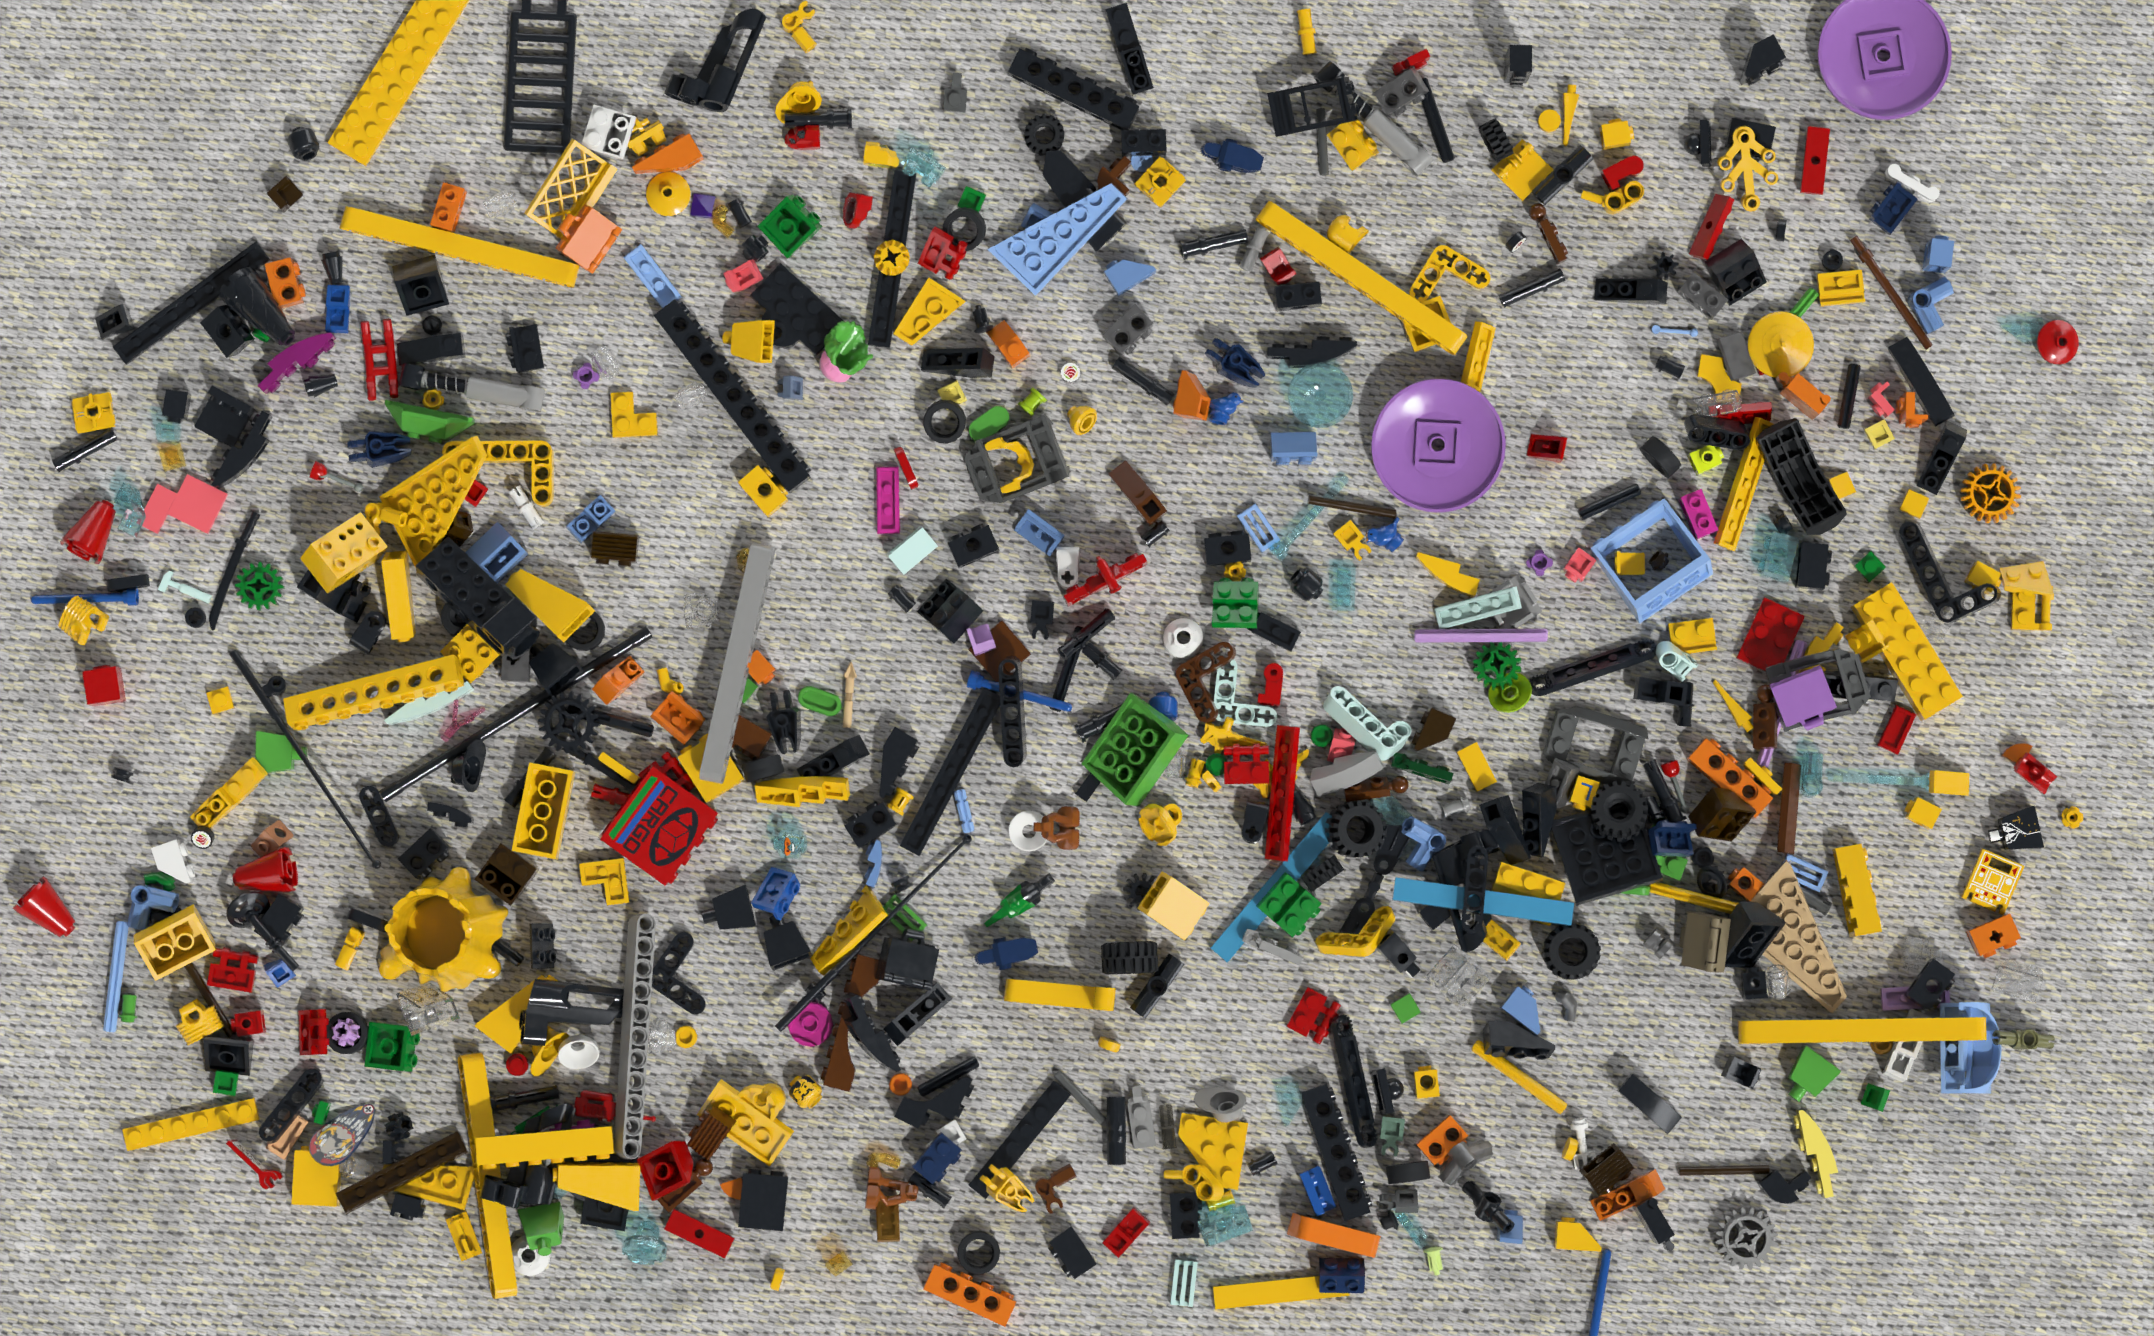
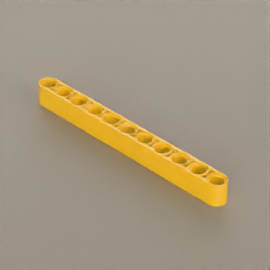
[1256,201,1467,355]
[339,206,580,288]
[1738,1017,1987,1044]
[458,1052,517,1299]

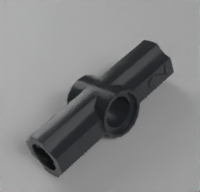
[1532,145,1593,205]
[1130,953,1185,1019]

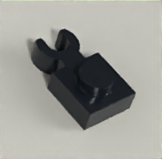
[336,580,371,623]
[1030,600,1054,640]

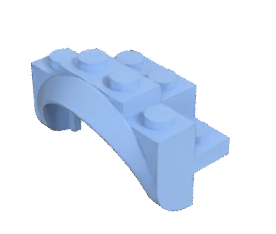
[1940,1002,2002,1094]

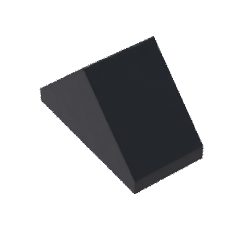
[95,304,135,339]

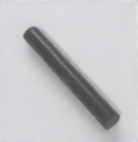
[1316,108,1329,175]
[1054,1070,1107,1125]

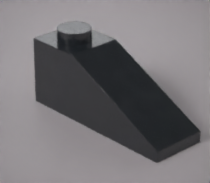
[397,333,466,366]
[921,348,995,378]
[883,982,952,1046]

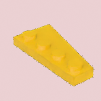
[810,885,888,976]
[383,1164,475,1211]

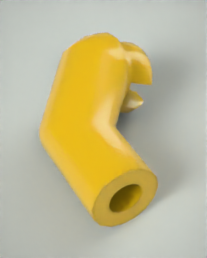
[656,668,684,695]

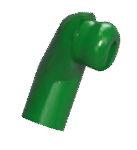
[144,871,175,891]

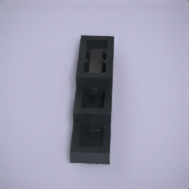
[1888,337,1955,427]

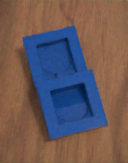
[325,285,350,334]

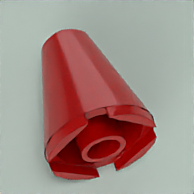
[60,500,116,564]
[233,847,298,892]
[13,876,75,937]

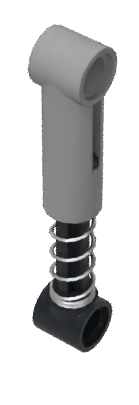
[1314,61,1433,177]
[399,364,545,412]

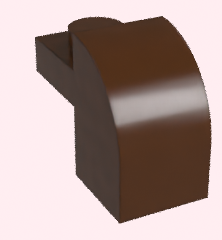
[1097,156,1131,196]

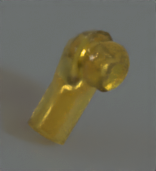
[712,205,735,238]
[736,548,749,573]
[866,1153,901,1169]

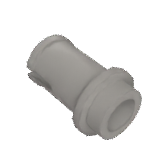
[1441,796,1471,819]

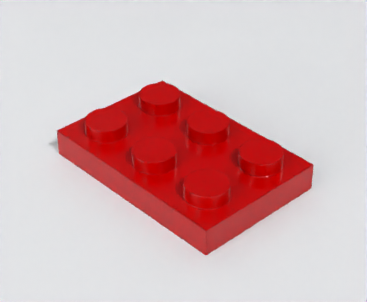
[1736,597,1805,672]

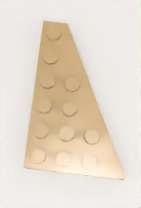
[1750,860,1847,1013]

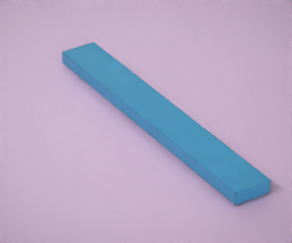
[1211,812,1332,963]
[1392,877,1574,926]

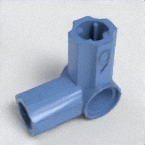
[1907,276,1954,335]
[1401,816,1446,872]
[127,885,179,930]

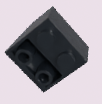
[1739,34,1786,86]
[1704,238,1767,306]
[297,570,361,613]
[917,579,984,644]

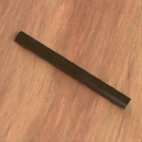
[1307,495,1396,518]
[184,962,236,1038]
[1679,1165,1770,1176]

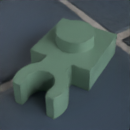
[1380,1116,1405,1157]

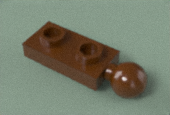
[1529,203,1568,265]
[1753,684,1778,750]
[1343,776,1409,802]
[657,1158,713,1213]

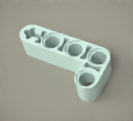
[1323,686,1412,761]

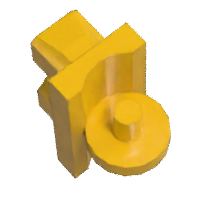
[628,118,666,156]

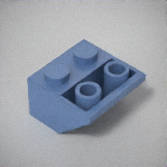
[1270,432,1317,466]
[465,522,528,584]

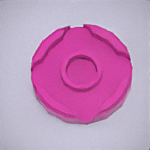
[788,1002,833,1047]

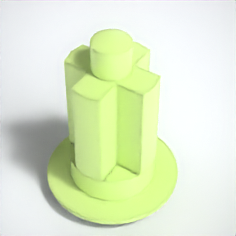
[1423,1246,1443,1276]

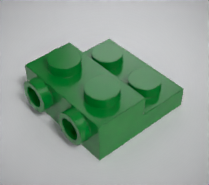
[757,194,823,259]
[1212,578,1259,628]
[1256,872,1322,937]
[364,1022,420,1072]

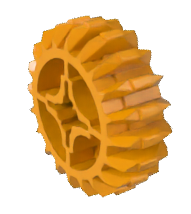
[1960,463,2021,524]

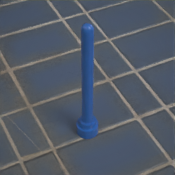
[31,588,139,606]
[967,671,1072,712]
[1589,1249,1611,1336]

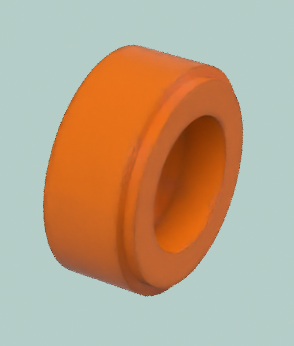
[889,1073,912,1096]

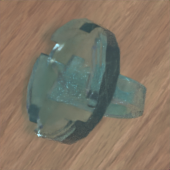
[622,1221,667,1265]

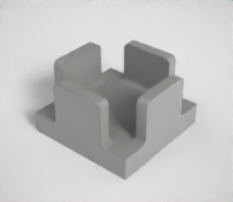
[1488,575,1542,629]

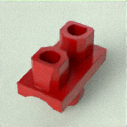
[2013,753,2057,795]

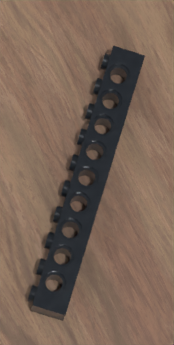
[654,299,811,494]

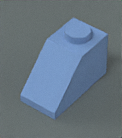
[1104,260,1156,296]
[1500,985,1540,1035]
[1496,1210,1523,1244]

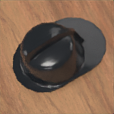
[451,739,486,792]

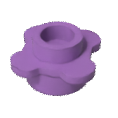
[573,363,600,389]
[1526,549,1553,576]

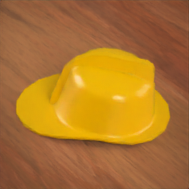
[775,80,822,124]
[530,1026,569,1076]

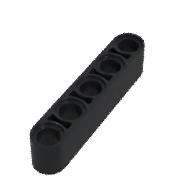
[998,655,1027,768]

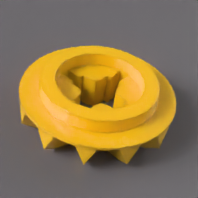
[874,240,910,276]

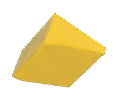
[1827,472,1856,499]

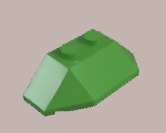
[385,400,475,444]

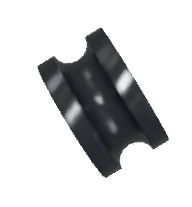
[1822,250,1843,271]
[185,607,206,628]
[111,767,134,784]
[891,875,913,894]

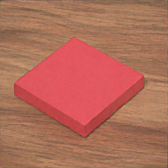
[167,474,228,534]

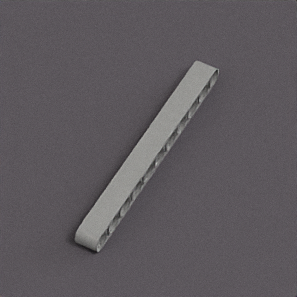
[699,543,775,784]
[614,914,656,1159]

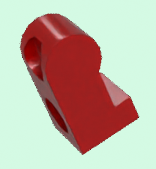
[1600,155,1644,193]
[1257,663,1283,706]

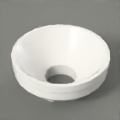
[1163,618,1204,659]
[1009,811,1047,852]
[558,1034,599,1069]
[511,1235,550,1276]

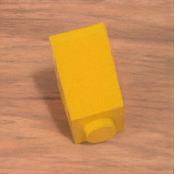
[1554,1217,1602,1252]

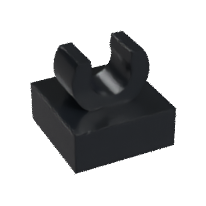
[382,1140,405,1163]

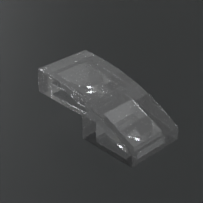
[1921,594,1954,644]

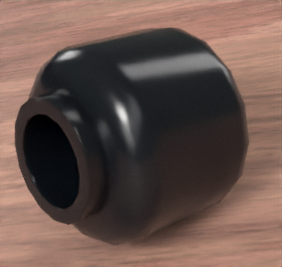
[287,127,320,161]
[1289,568,1323,601]

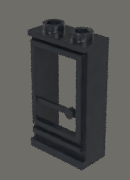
[1267,77,1359,137]

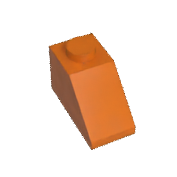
[986,320,1030,369]

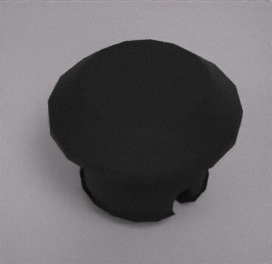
[422,315,442,335]
[1380,1211,1399,1230]

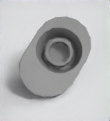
[1194,1087,1246,1123]

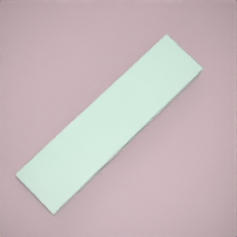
[1434,586,1522,629]

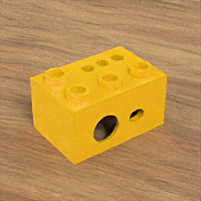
[300,512,388,593]

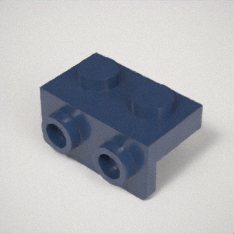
[1869,181,1918,235]
[1648,820,1697,857]
[912,1132,962,1184]
[1319,1258,1365,1293]

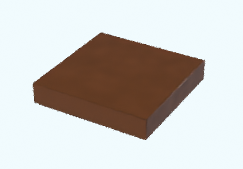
[968,621,1031,682]

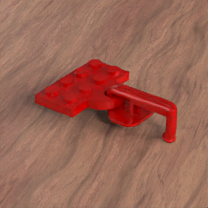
[1064,553,1147,607]

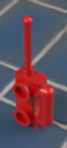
[575,1090,656,1122]

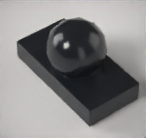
[1684,119,1712,167]
[1371,1068,1404,1114]

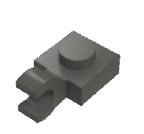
[943,73,967,113]
[1379,1190,1418,1213]

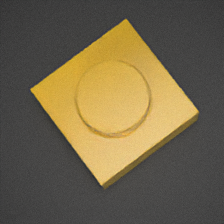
[206,686,235,715]

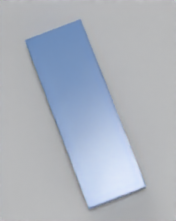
[623,244,682,309]

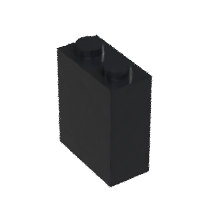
[738,1169,788,1231]

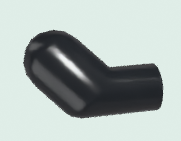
[150,906,181,924]

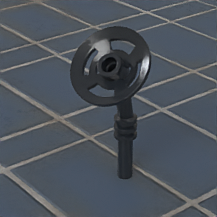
[226,891,299,971]

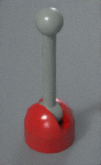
[309,461,363,492]
[1660,760,1689,813]

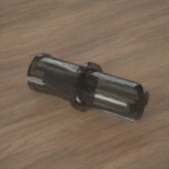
[1159,1104,1177,1149]

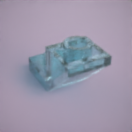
[114,482,146,538]

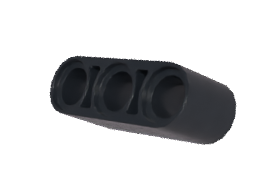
[1684,414,1750,450]

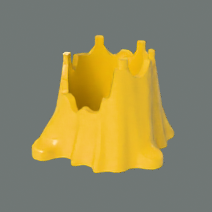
[379,867,508,992]

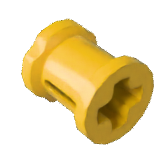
[886,787,914,816]

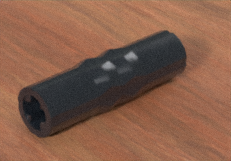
[1106,1097,1126,1165]

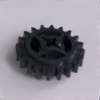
[538,691,601,754]

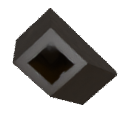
[1411,708,1456,751]

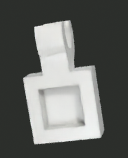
[926,1120,966,1147]

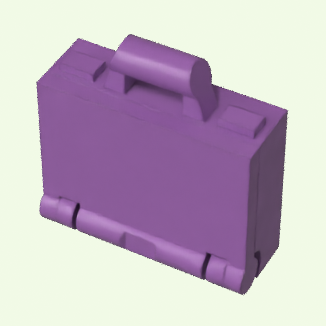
[1769,665,1837,731]

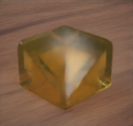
[825,1251,853,1276]

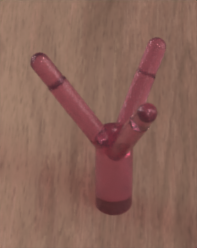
[440,699,485,742]

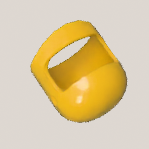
[1327,215,1369,254]

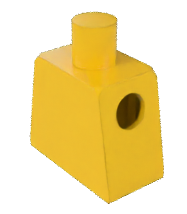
[722,320,775,363]

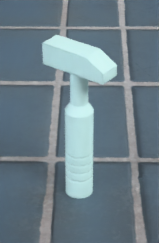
[158,571,212,604]

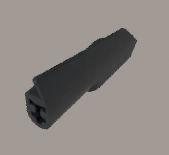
[1043,150,1127,252]

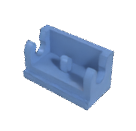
[1014,509,1065,557]

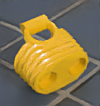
[58,596,109,645]
[175,998,224,1045]

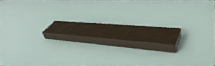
[335,1132,468,1215]

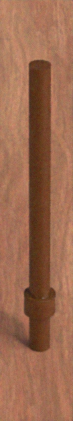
[1850,236,1933,350]

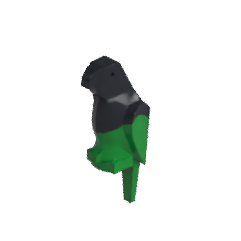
[984,873,1055,927]

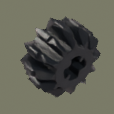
[1123,873,1155,911]

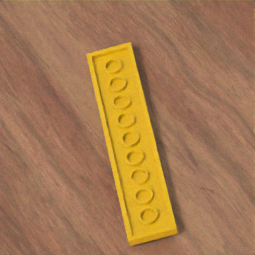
[327,0,470,167]

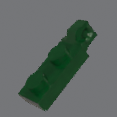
[1391,753,1454,785]

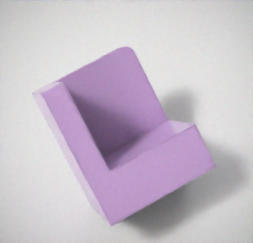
[966,624,996,656]

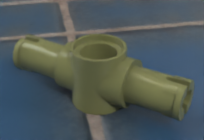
[1992,1029,2055,1050]

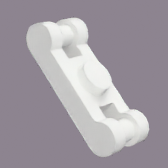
[1885,164,1940,203]

